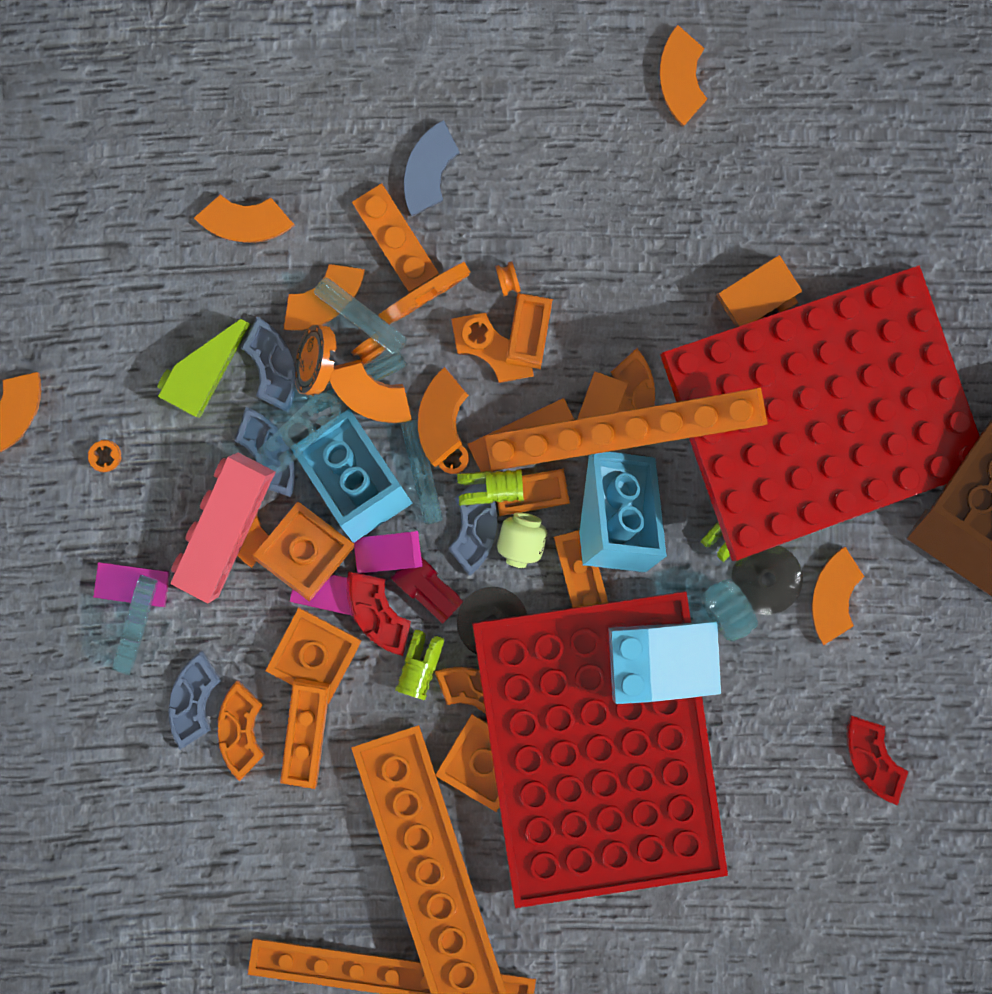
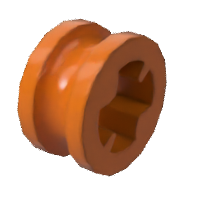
[495,261,521,297]
[462,317,494,350]
[351,334,387,366]
[88,440,121,472]
[439,445,469,474]

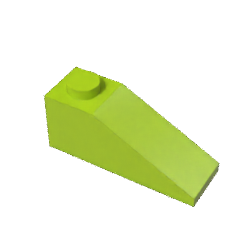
[157,319,251,418]

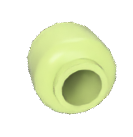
[497,512,547,568]

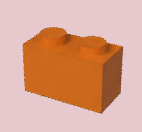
[716,255,802,327]

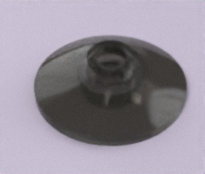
[731,545,803,615]
[457,587,527,655]

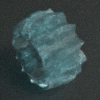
[702,579,758,641]

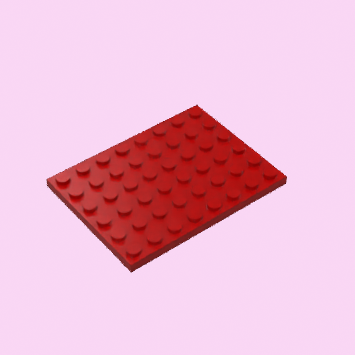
[660,265,979,561]
[472,591,728,908]

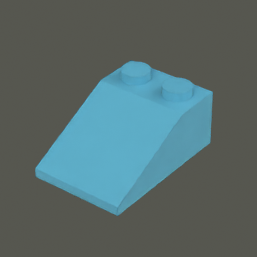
[291,408,413,543]
[579,452,667,572]
[609,621,721,704]

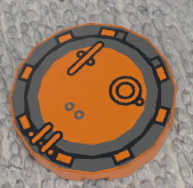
[295,324,336,396]

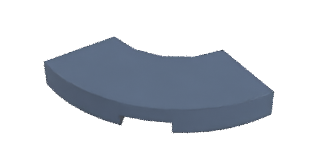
[404,120,460,216]
[241,317,296,413]
[234,407,295,497]
[448,484,497,576]
[168,651,222,750]

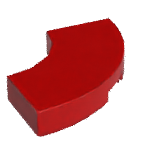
[347,571,411,656]
[847,715,909,805]

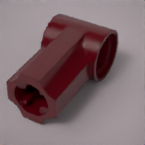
[391,557,464,624]

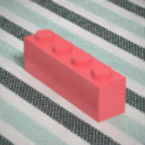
[170,452,276,604]

